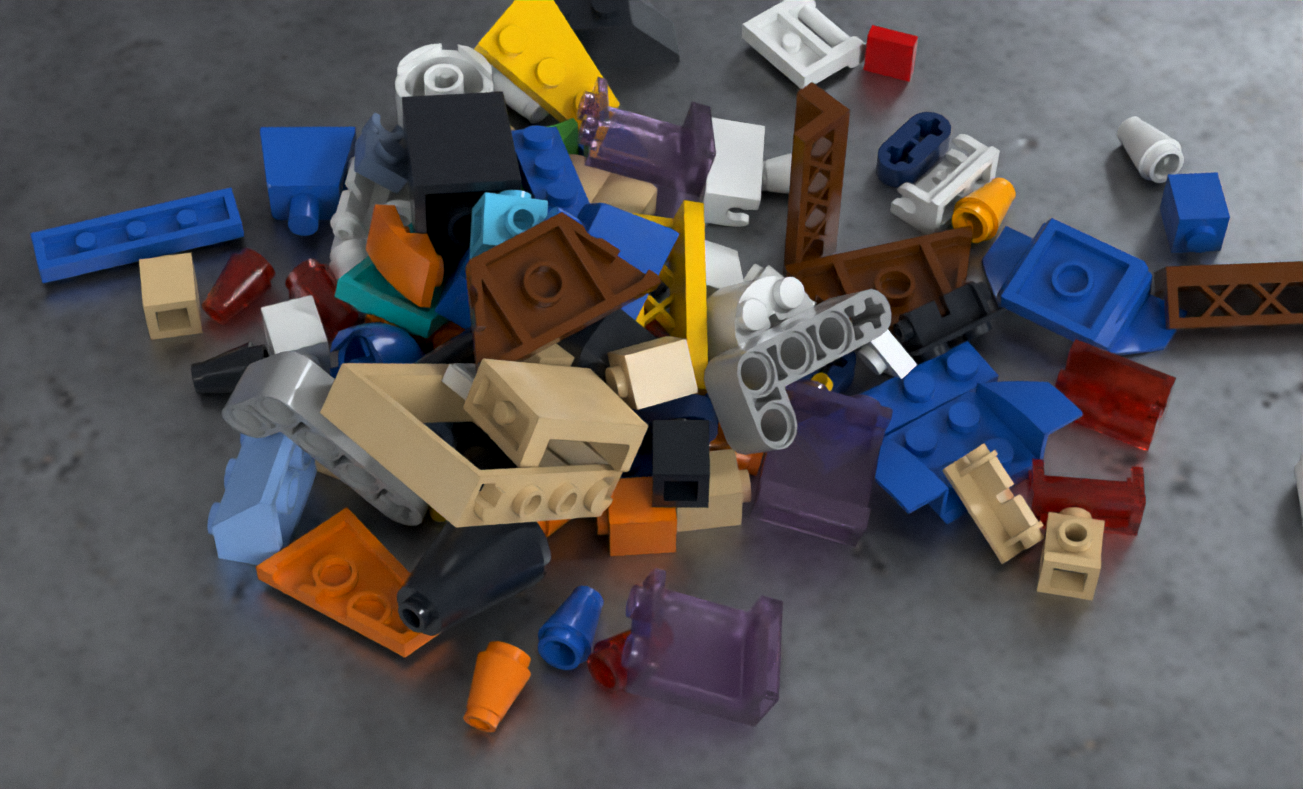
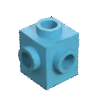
[469,190,548,260]

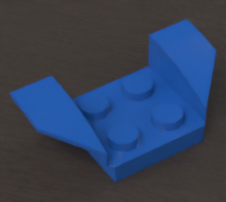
[981,218,1187,357]
[875,381,1083,524]

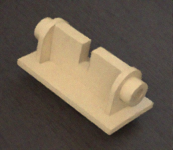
[942,443,1045,564]

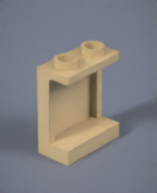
[463,358,648,472]

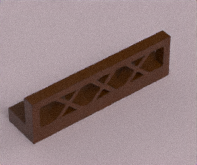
[783,82,850,275]
[1154,261,1303,330]

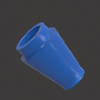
[538,586,604,670]

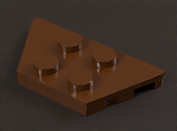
[465,212,662,373]
[783,225,973,338]

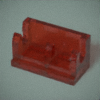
[1055,339,1176,451]
[1027,459,1146,536]

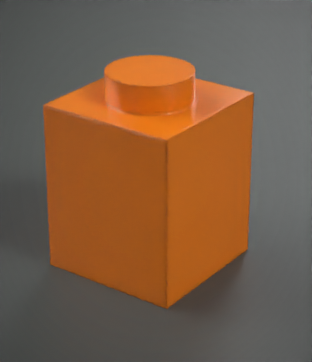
[596,476,677,556]

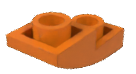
[365,204,444,308]

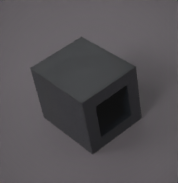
[652,418,710,508]

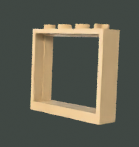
[320,363,623,527]

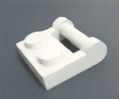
[742,0,866,89]

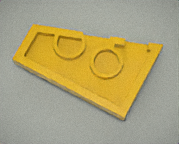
[474,0,620,142]

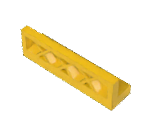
[632,200,708,396]

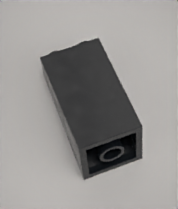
[402,92,521,276]

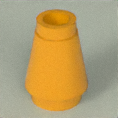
[952,177,1016,243]

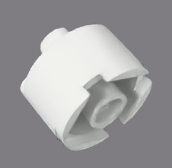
[394,43,494,128]
[706,276,814,363]

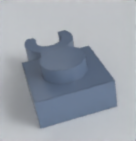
[354,113,408,194]

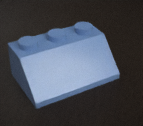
[207,432,317,565]

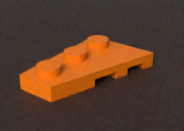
[256,507,442,657]

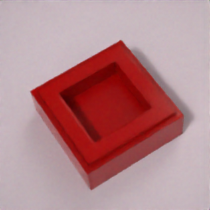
[864,25,918,82]

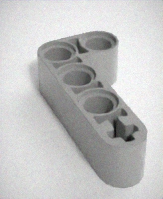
[704,289,892,455]
[222,351,430,526]

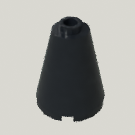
[397,487,551,636]

